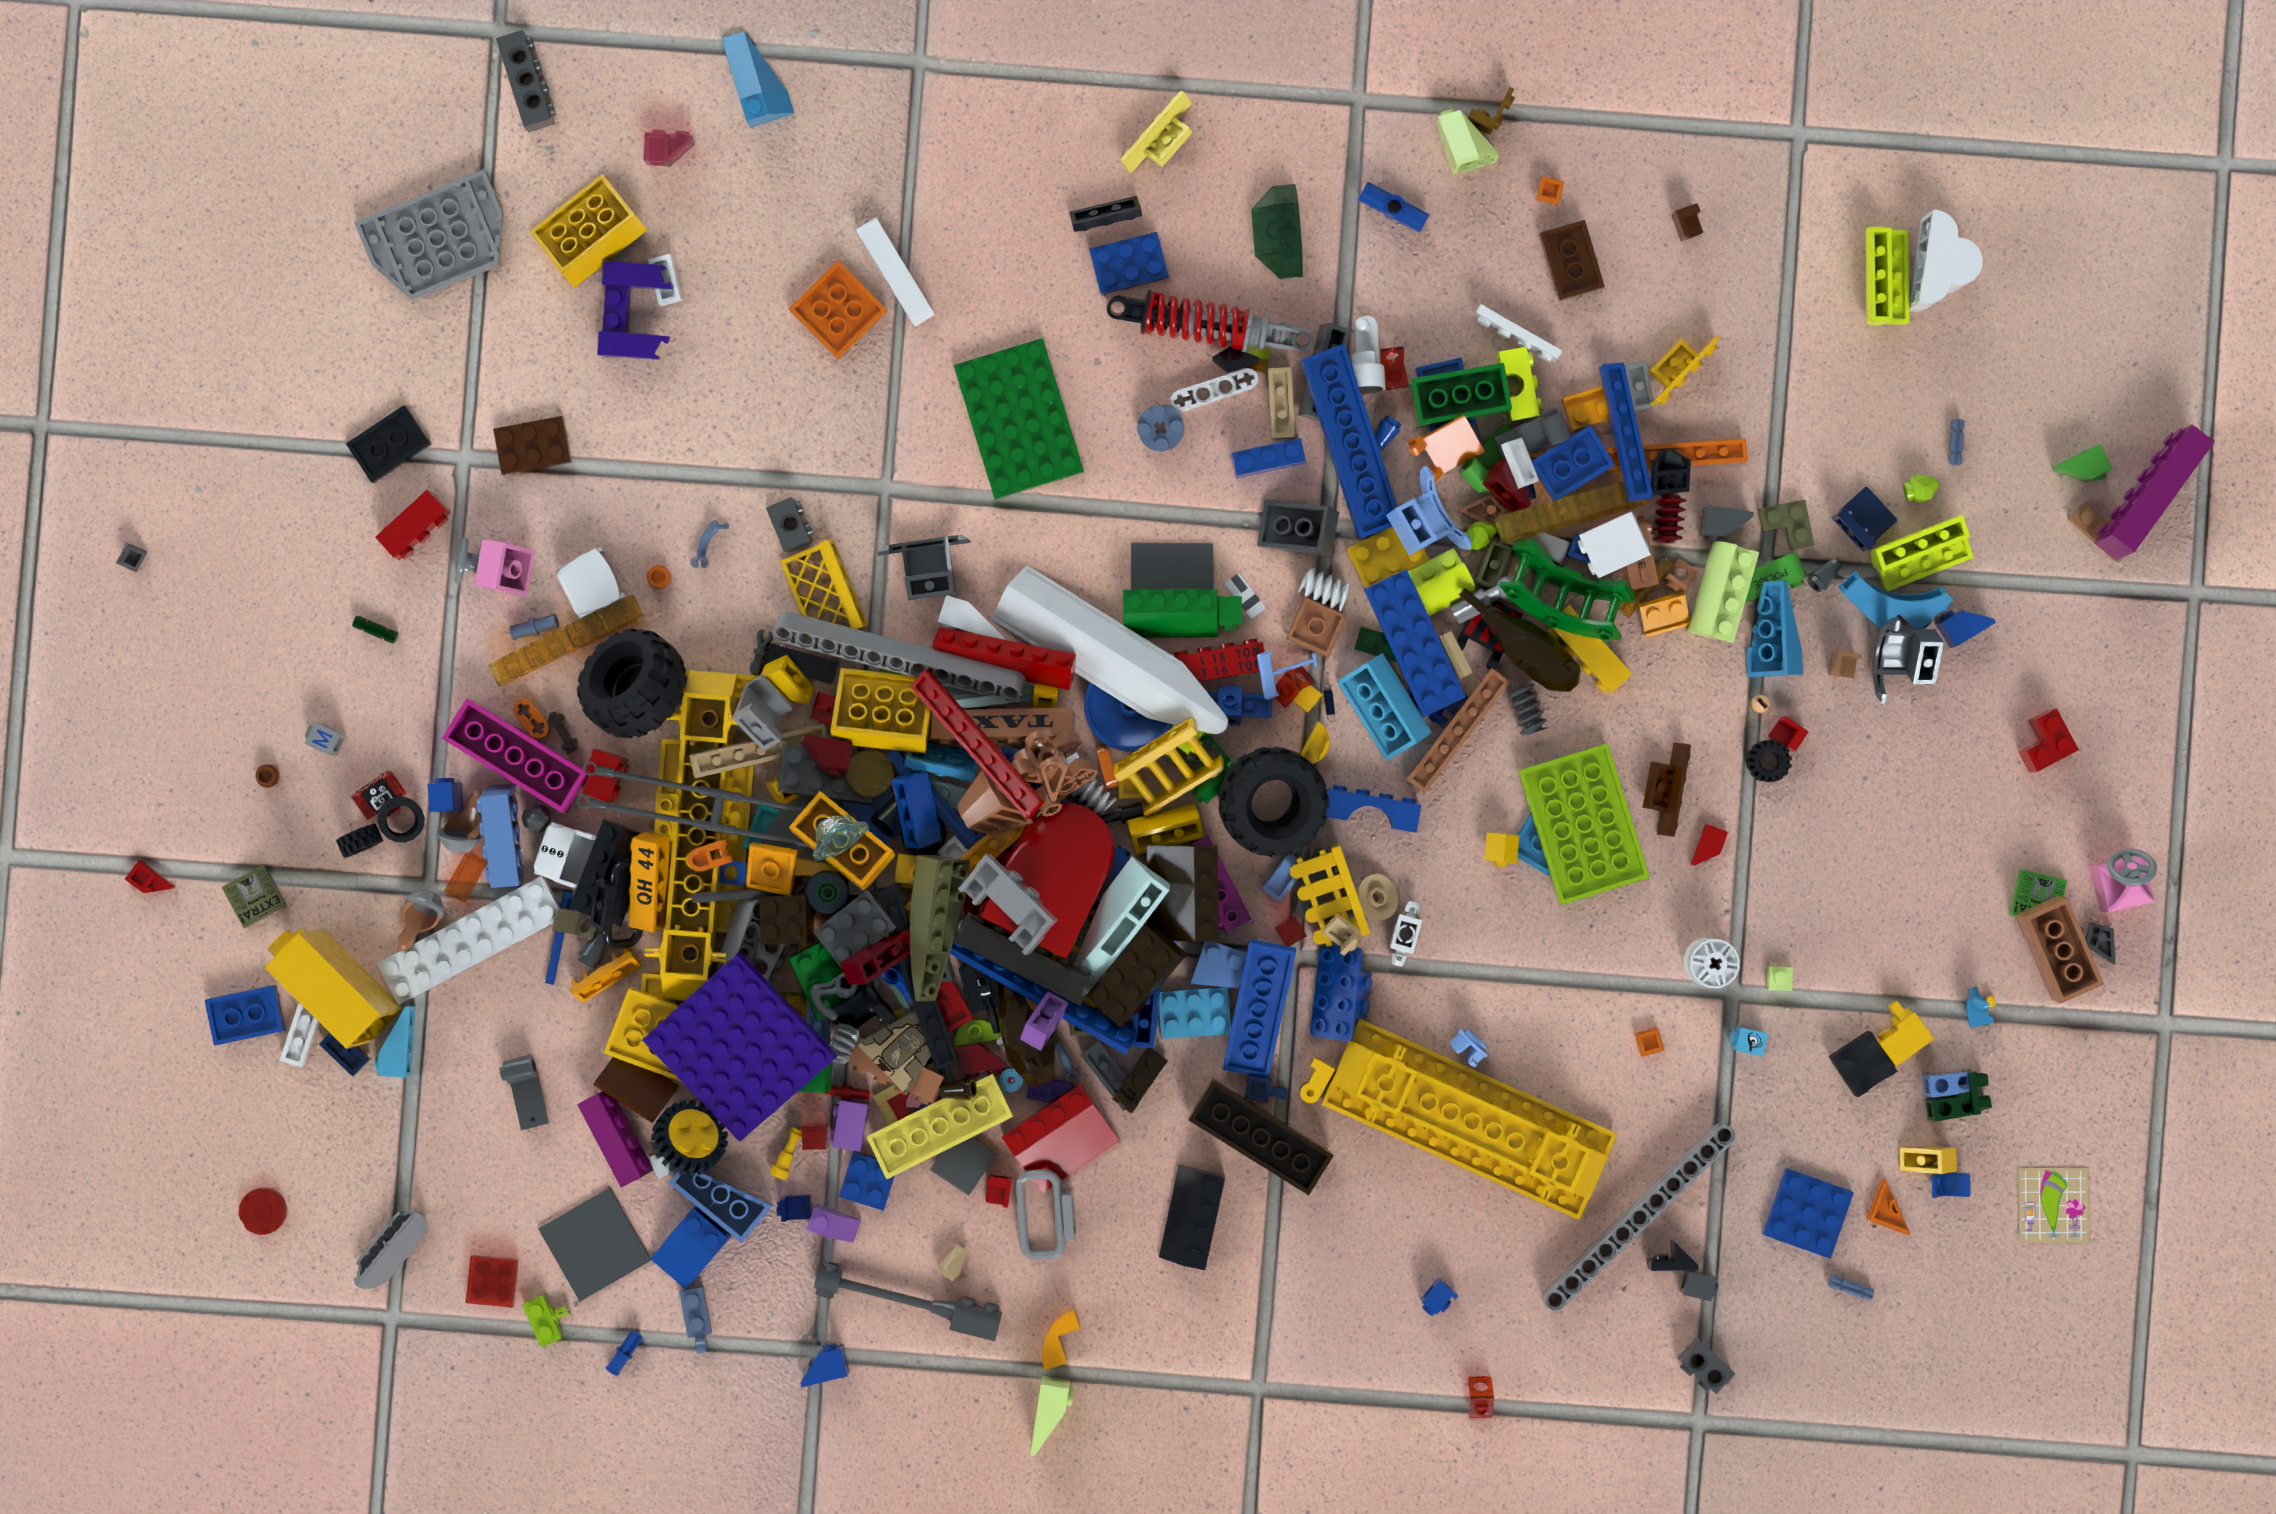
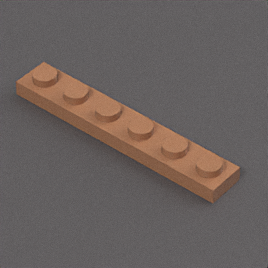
[1406,668,1510,794]

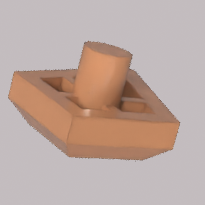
[1459,494,1507,525]

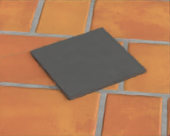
[1131,543,1213,590]
[538,1188,651,1301]

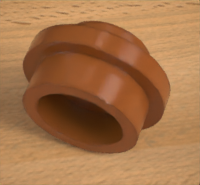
[255,764,280,788]

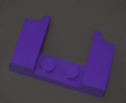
[597,261,674,360]

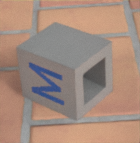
[305,722,346,756]

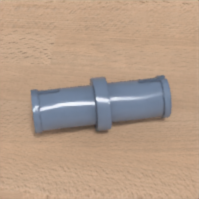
[509,614,559,640]

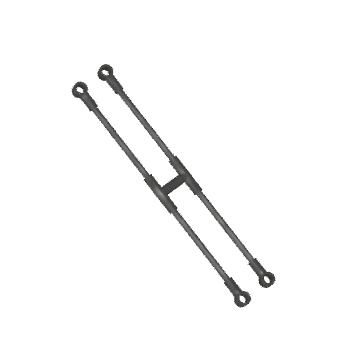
[576,762,857,848]

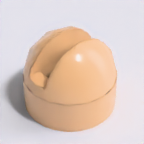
[1751,694,1771,713]

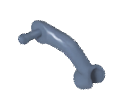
[690,520,729,568]
[1054,1034,1080,1082]

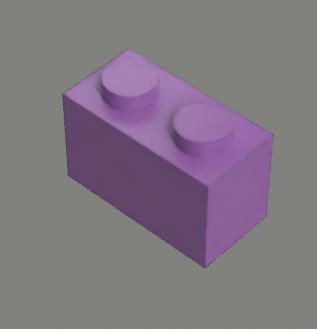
[829,1099,870,1152]

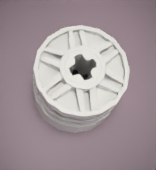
[1683,938,1740,988]

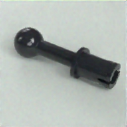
[1100,802,1144,824]

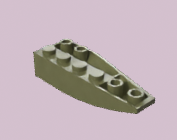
[910,855,970,1001]

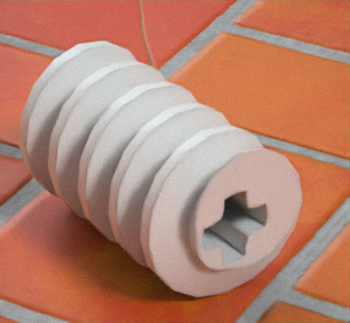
[1297,567,1350,611]
[1071,778,1117,815]

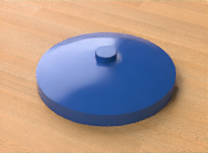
[1084,682,1173,752]

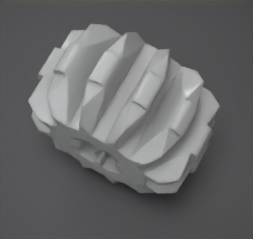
[829,1023,860,1064]

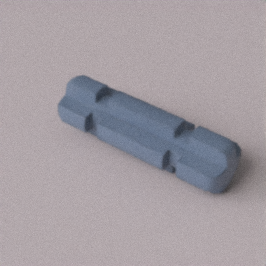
[1948,419,1965,465]
[1827,1274,1874,1301]

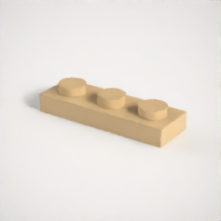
[1267,367,1295,439]

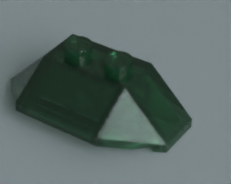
[1251,184,1303,279]

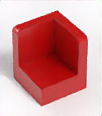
[1768,716,1808,752]
[985,1174,1013,1208]

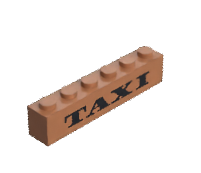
[931,708,1075,747]

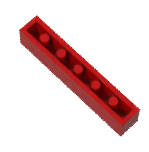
[933,627,1076,690]

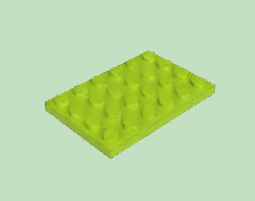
[1518,743,1650,905]

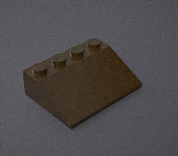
[1147,844,1219,942]

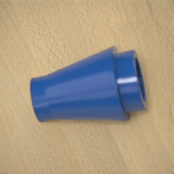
[1375,415,1402,451]

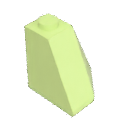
[1436,109,1499,175]

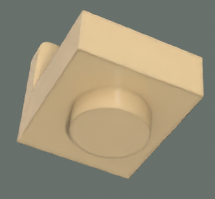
[1322,913,1360,956]

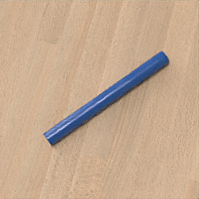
[545,891,573,985]

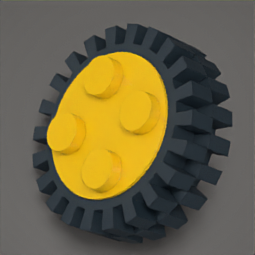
[651,1100,728,1176]

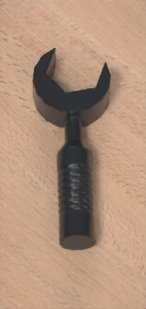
[977,977,1000,1034]

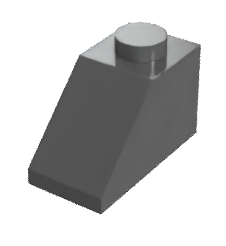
[1699,506,1754,542]

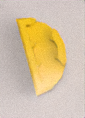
[1300,721,1330,764]

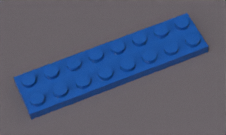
[1300,344,1397,539]

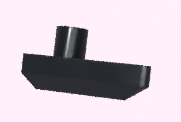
[1212,346,1260,372]

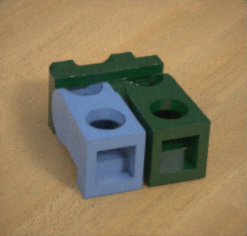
[1922,1070,1992,1122]

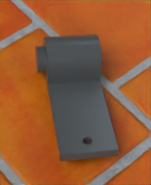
[1494,407,1571,459]
[499,1054,549,1130]

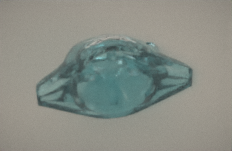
[813,815,869,862]

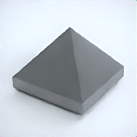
[116,542,147,572]

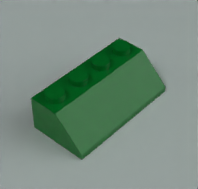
[1123,589,1218,638]

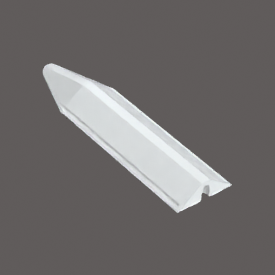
[992,565,1228,734]

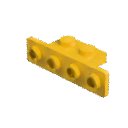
[1648,335,1720,407]

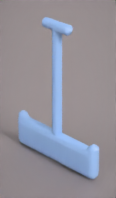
[1257,650,1318,700]

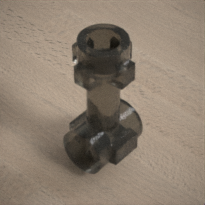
[547,711,580,754]

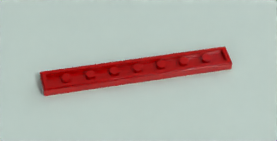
[911,670,1045,819]

